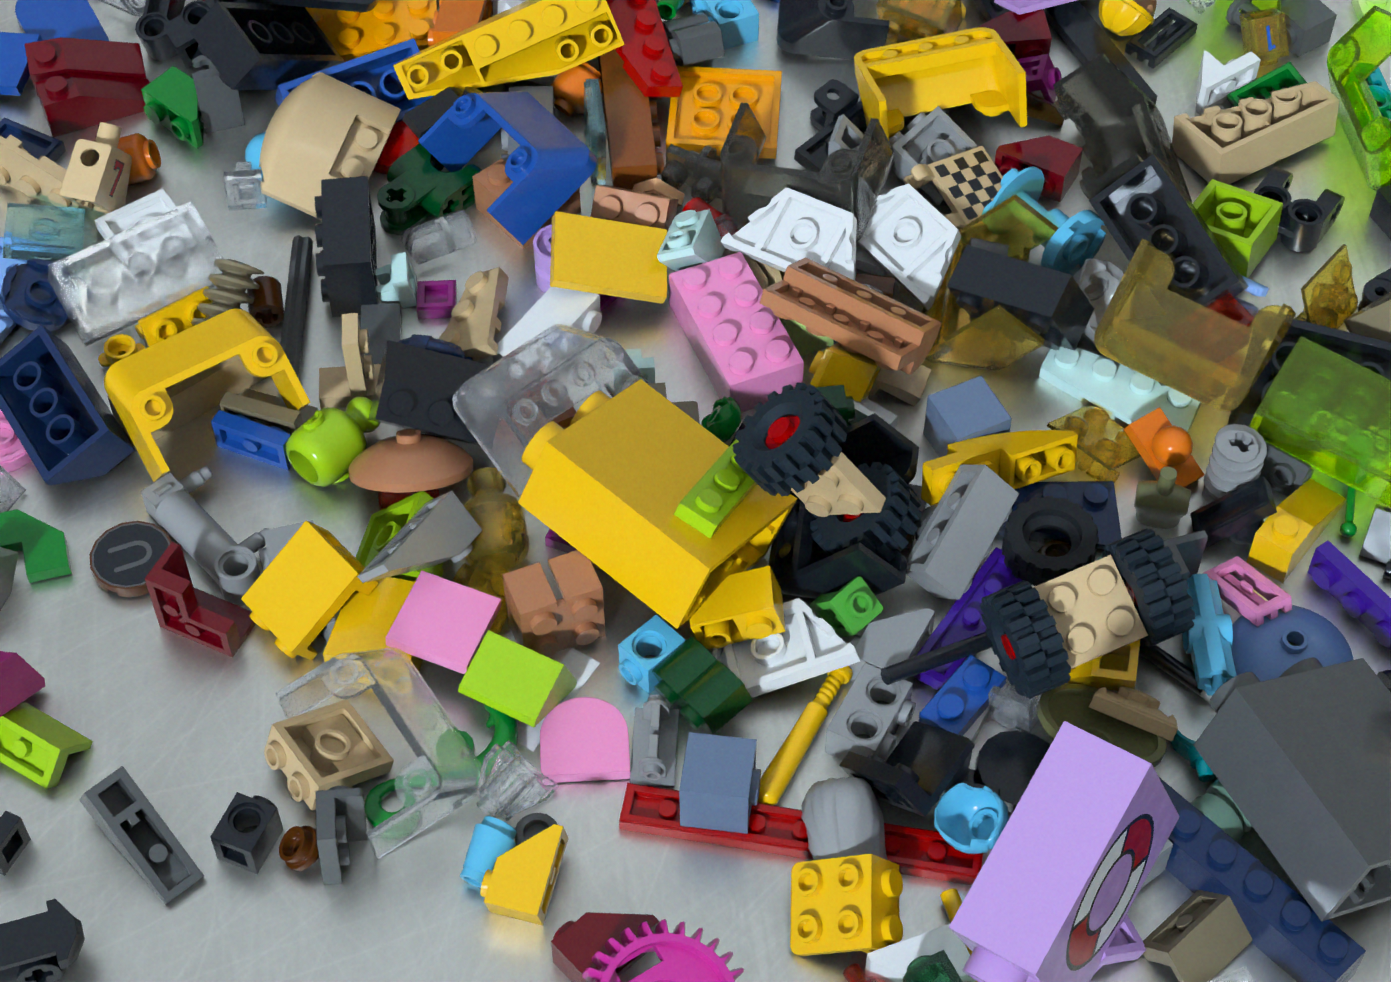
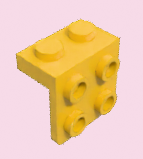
[790,854,903,956]

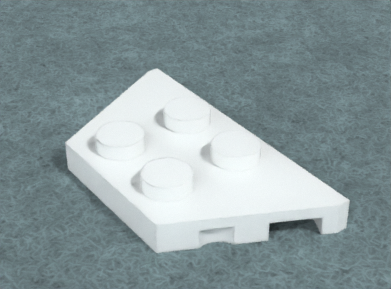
[840,183,962,311]
[720,187,857,281]
[712,598,860,698]

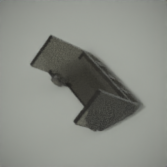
[720,102,895,243]

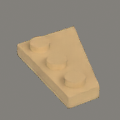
[0,134,87,215]

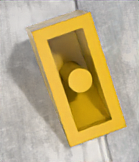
[480,824,568,926]

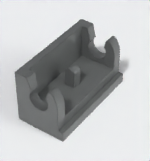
[192,55,245,134]

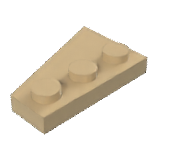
[439,267,509,361]

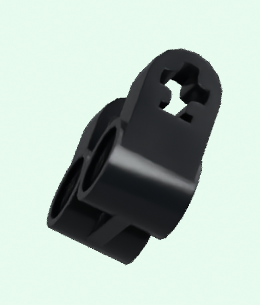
[1254,166,1345,252]

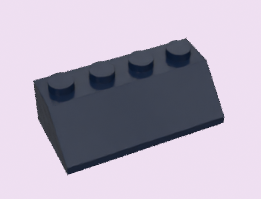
[0,325,135,486]

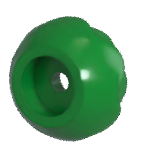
[702,396,742,442]

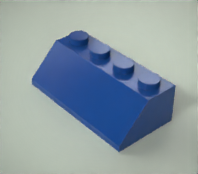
[275,38,435,123]

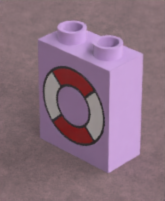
[949,721,1180,982]

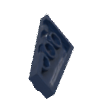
[997,481,1122,550]

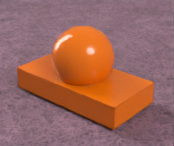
[1124,407,1204,488]

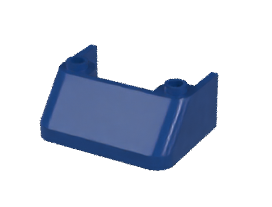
[418,91,597,245]

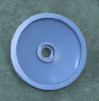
[1231,605,1353,681]

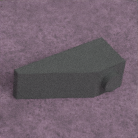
[79,766,204,905]

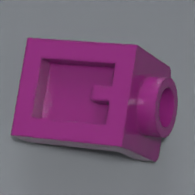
[1017,54,1062,104]

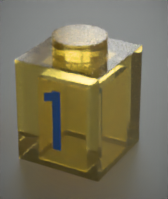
[1240,8,1289,66]

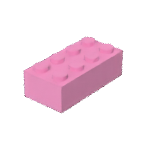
[669,252,804,412]

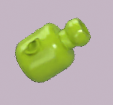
[286,397,380,487]

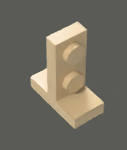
[319,313,381,409]

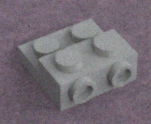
[885,106,979,205]

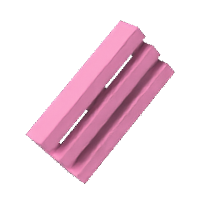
[1203,556,1292,627]

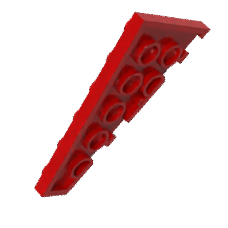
[606,0,683,97]

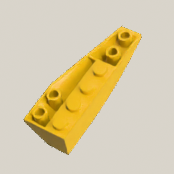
[393,0,625,100]

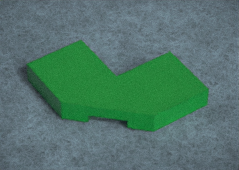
[0,509,72,583]

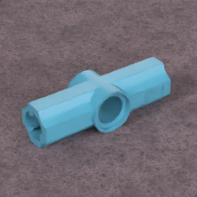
[1182,574,1237,696]

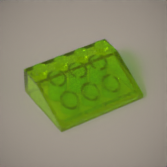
[1249,336,1391,507]

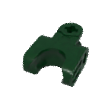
[377,143,482,235]

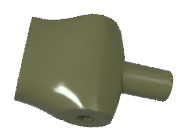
[1134,467,1191,529]

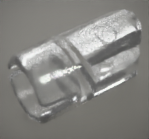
[401,209,476,264]

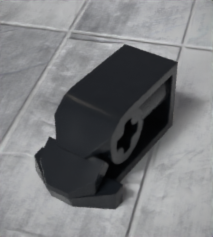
[0,899,85,982]

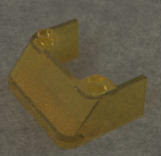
[922,194,1058,371]

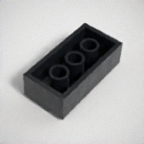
[190,2,344,90]
[1089,154,1249,332]

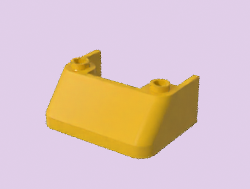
[854,27,1027,155]
[104,309,310,482]

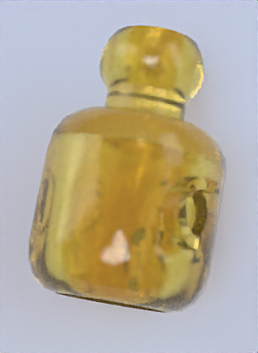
[464,467,529,572]

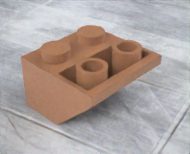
[590,185,679,232]

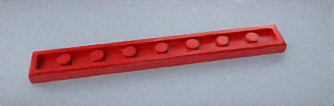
[619,783,983,885]

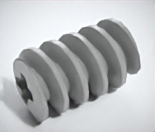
[1202,424,1267,504]

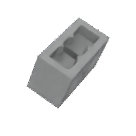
[825,663,916,761]

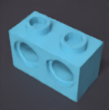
[689,0,759,50]

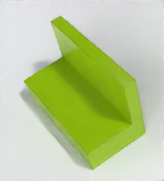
[0,702,93,789]

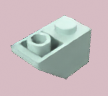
[657,209,725,271]

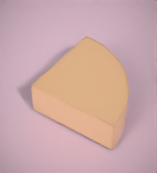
[632,177,685,207]

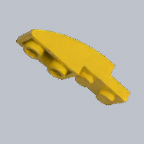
[921,430,1078,506]

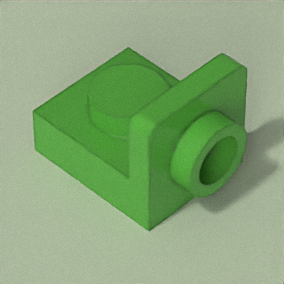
[809,577,883,638]

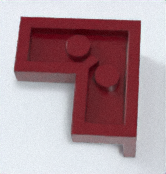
[144,542,256,658]

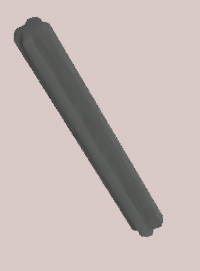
[280,235,313,377]

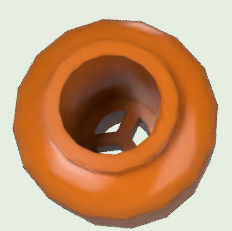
[550,62,603,116]
[117,133,161,186]

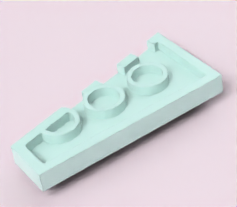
[1039,346,1205,433]

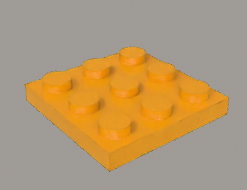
[666,66,782,159]

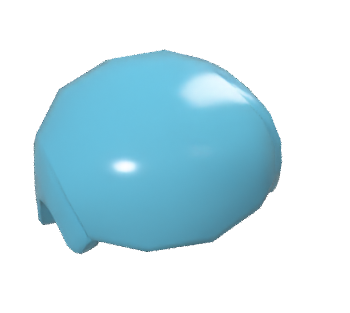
[934,783,1009,854]

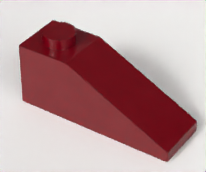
[25,37,146,97]
[35,72,150,138]

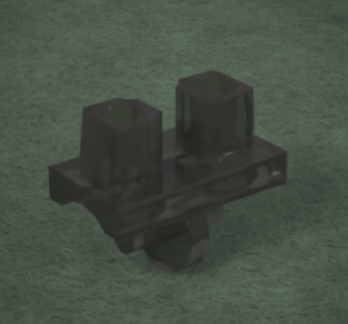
[661,144,730,204]

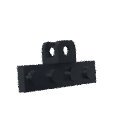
[794,79,874,181]

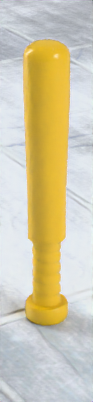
[758,666,853,806]

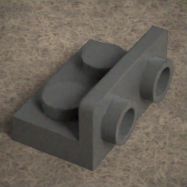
[315,786,368,885]

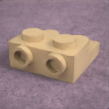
[264,699,394,811]

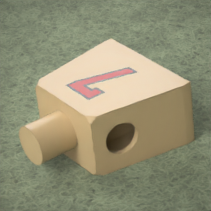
[59,122,132,214]

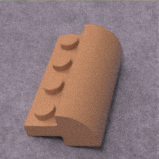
[760,258,942,375]

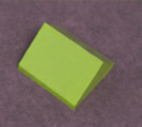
[458,630,577,727]

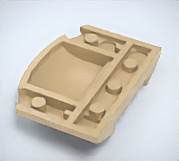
[259,72,401,220]

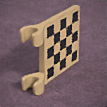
[903,146,1003,232]

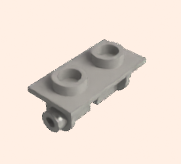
[630,694,679,788]

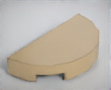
[1089,686,1178,741]

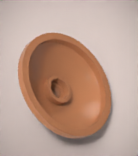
[348,429,473,493]

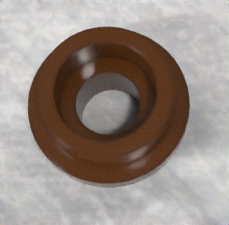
[279,826,319,871]

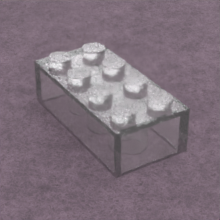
[48,201,224,347]

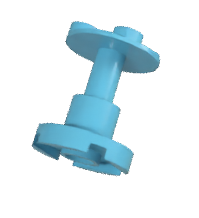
[982,167,1106,276]

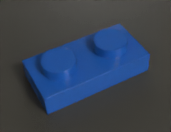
[211,410,292,471]
[919,655,1007,736]

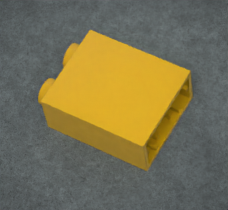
[518,379,797,629]

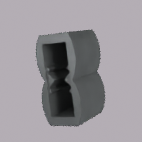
[662,12,725,67]

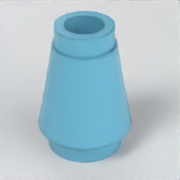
[460,816,517,888]

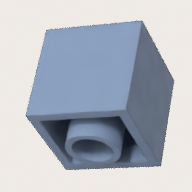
[923,375,1012,457]
[679,732,761,834]

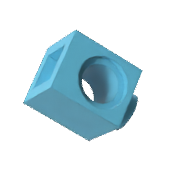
[618,614,686,694]

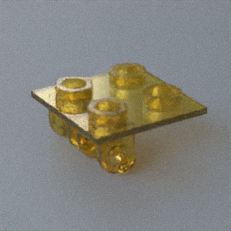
[1294,244,1358,329]
[1047,404,1141,483]

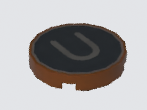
[89,521,172,598]

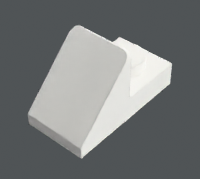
[1196,50,1261,115]

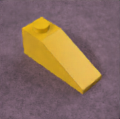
[1246,478,1346,583]

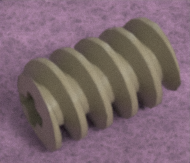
[191,259,264,326]

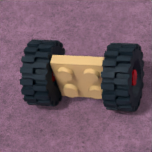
[733,383,922,561]
[980,528,1195,700]

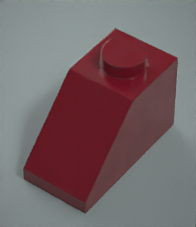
[551,912,659,982]

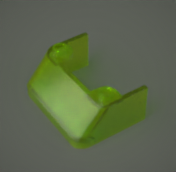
[1327,5,1391,191]

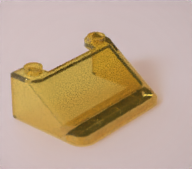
[1094,239,1296,412]

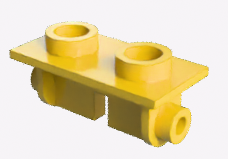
[135,286,211,347]

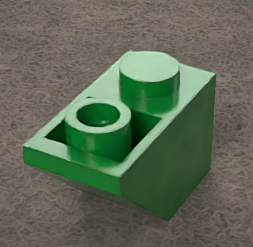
[141,66,204,148]

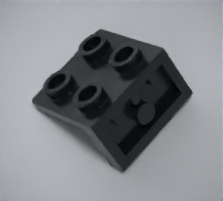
[839,721,975,817]

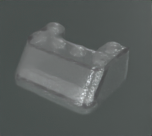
[452,324,650,497]

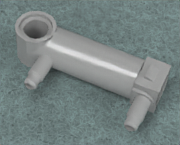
[141,466,269,604]

